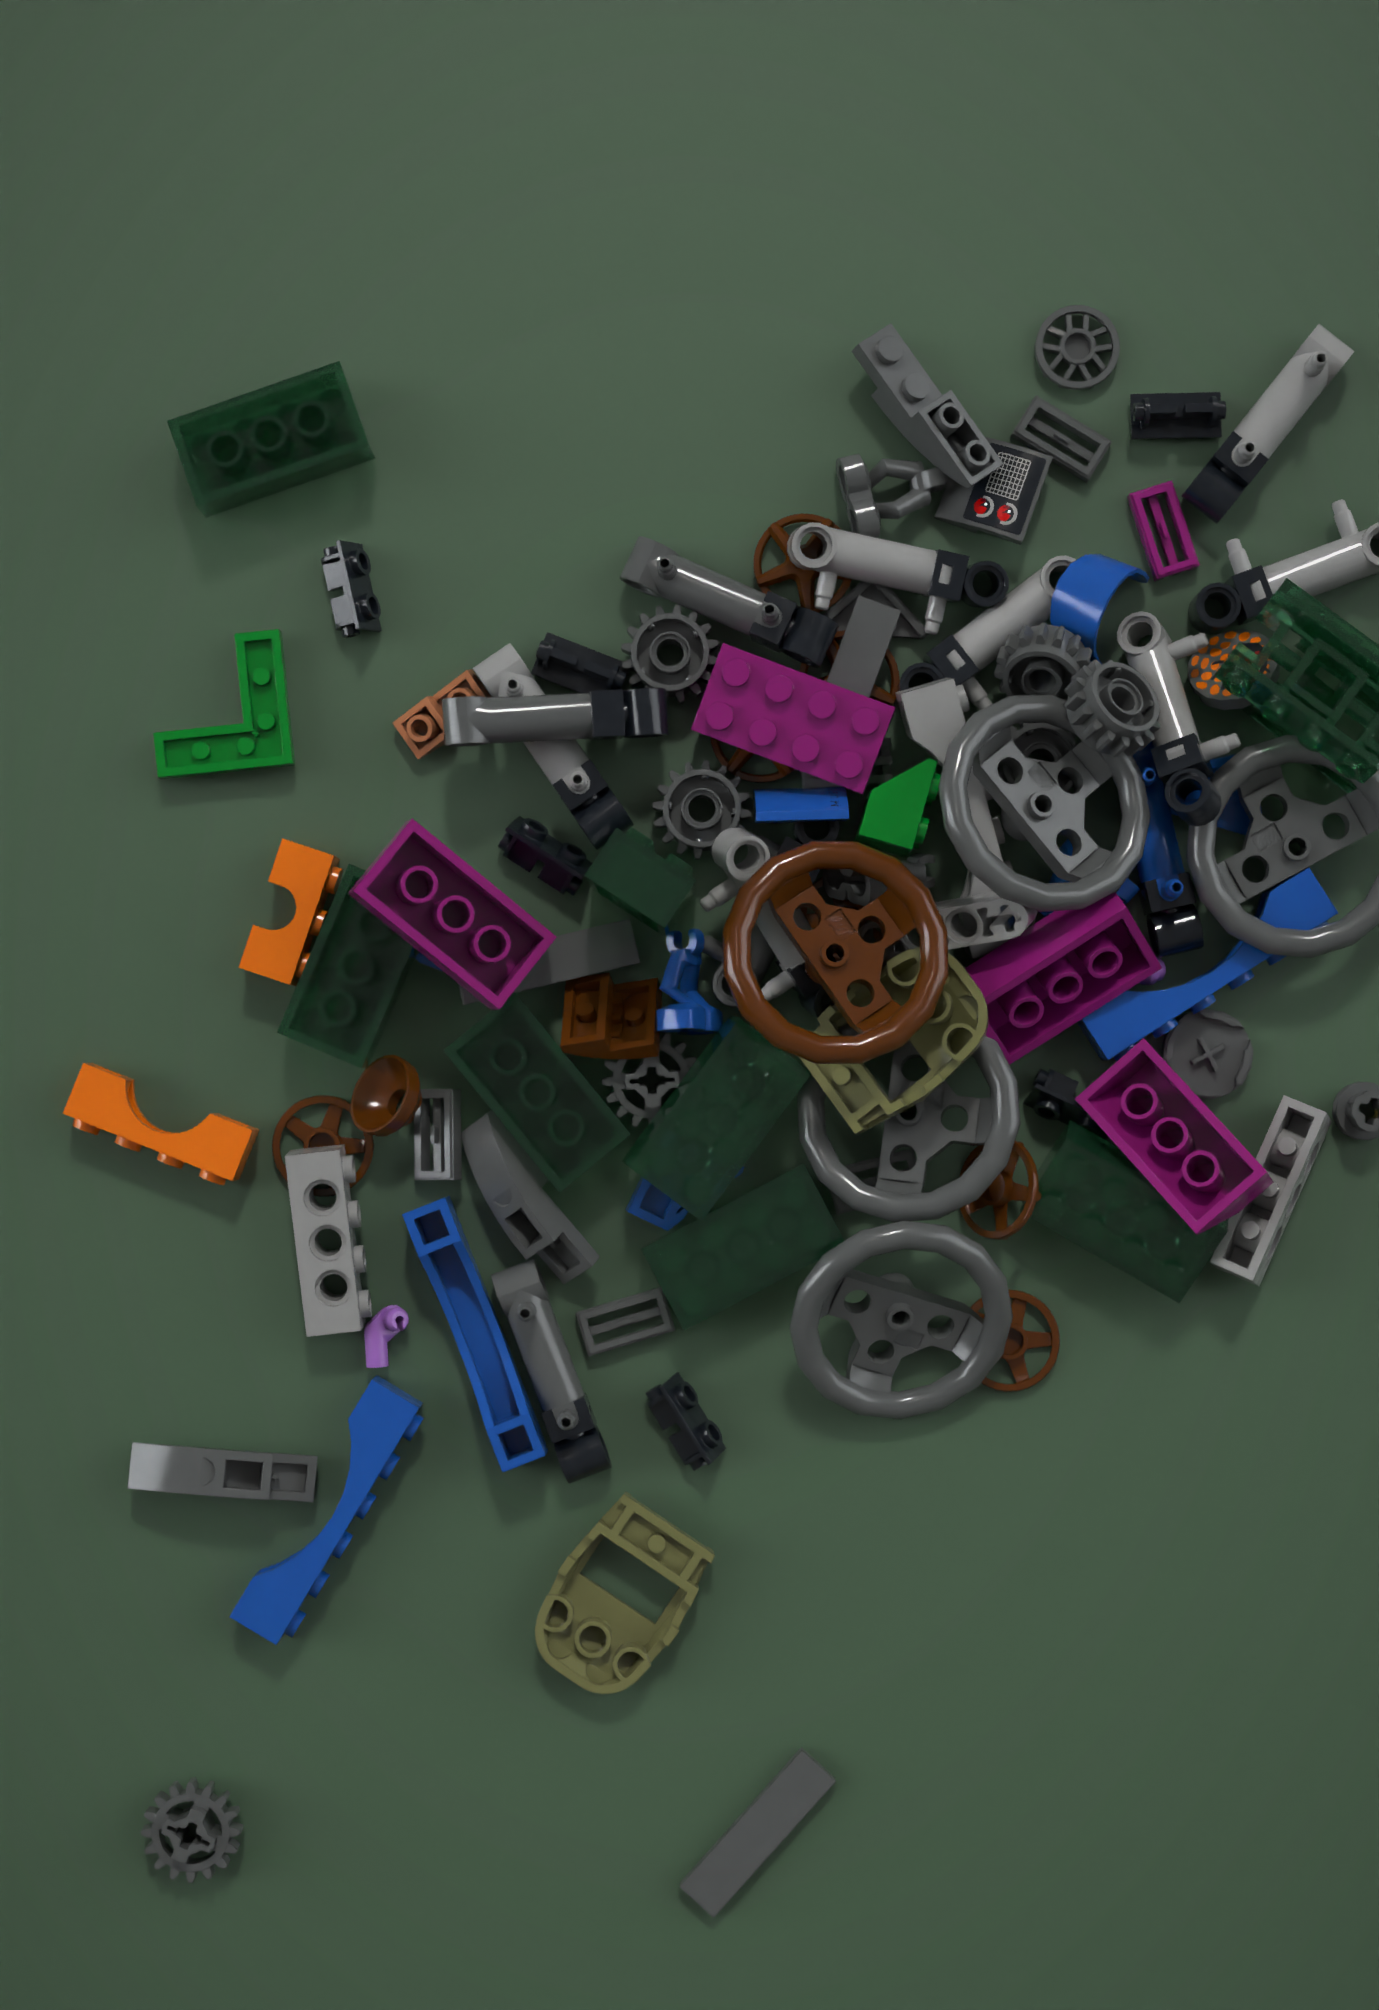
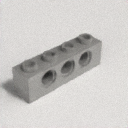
[1210,1095,1332,1287]
[285,1144,372,1337]

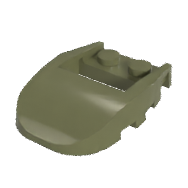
[799,947,988,1134]
[535,1492,715,1694]

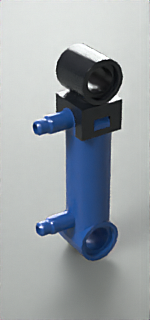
[1113,741,1204,958]

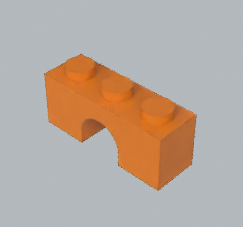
[238,838,343,987]

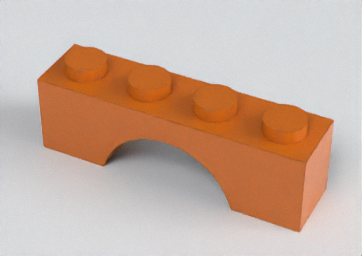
[62,1063,260,1186]

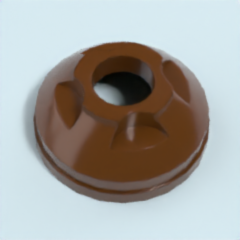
[350,1055,422,1137]

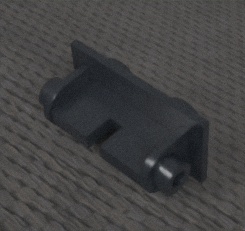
[1130,392,1226,440]
[321,540,382,638]
[531,632,629,693]
[498,816,595,896]
[1023,1068,1108,1142]
[645,1372,726,1471]

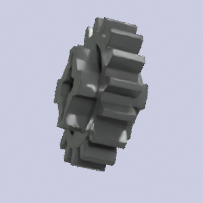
[601,1033,701,1129]
[141,1777,244,1883]

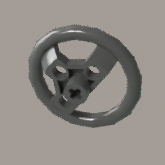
[938,695,1151,912]
[1186,735,1379,958]
[797,1023,1021,1223]
[789,1220,1013,1419]

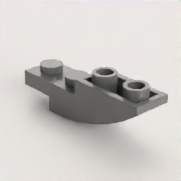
[851,323,1004,489]
[461,1109,600,1284]
[127,1442,318,1502]

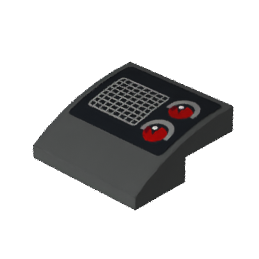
[934,437,1053,545]

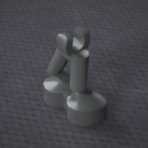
[836,454,948,538]
[823,853,935,906]

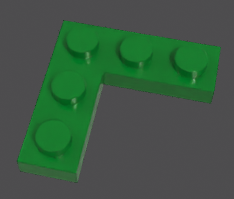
[153,629,295,779]

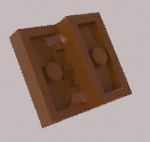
[560,972,662,1059]

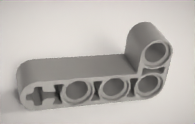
[858,892,1038,967]

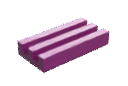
[1127,480,1200,582]

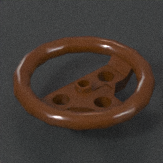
[723,841,949,1064]

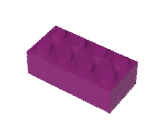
[691,643,896,794]
[348,818,557,1010]
[965,892,1162,1065]

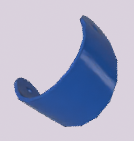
[1050,554,1149,665]

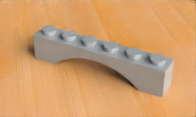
[895,677,1028,959]

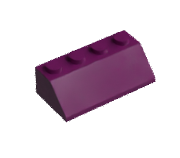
[1075,1038,1273,1235]

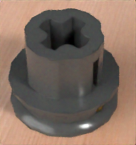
[1332,1082,1379,1140]

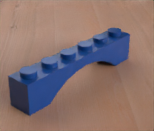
[1077,867,1338,1062]
[402,1195,548,1473]
[229,1375,424,1645]

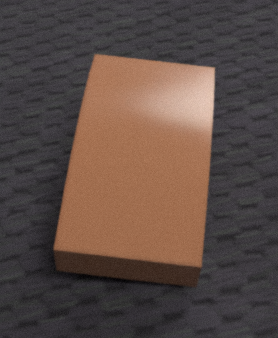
[392,669,491,760]

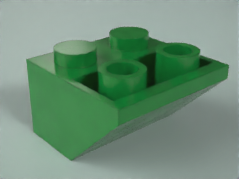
[854,759,941,857]

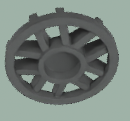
[1034,305,1120,390]

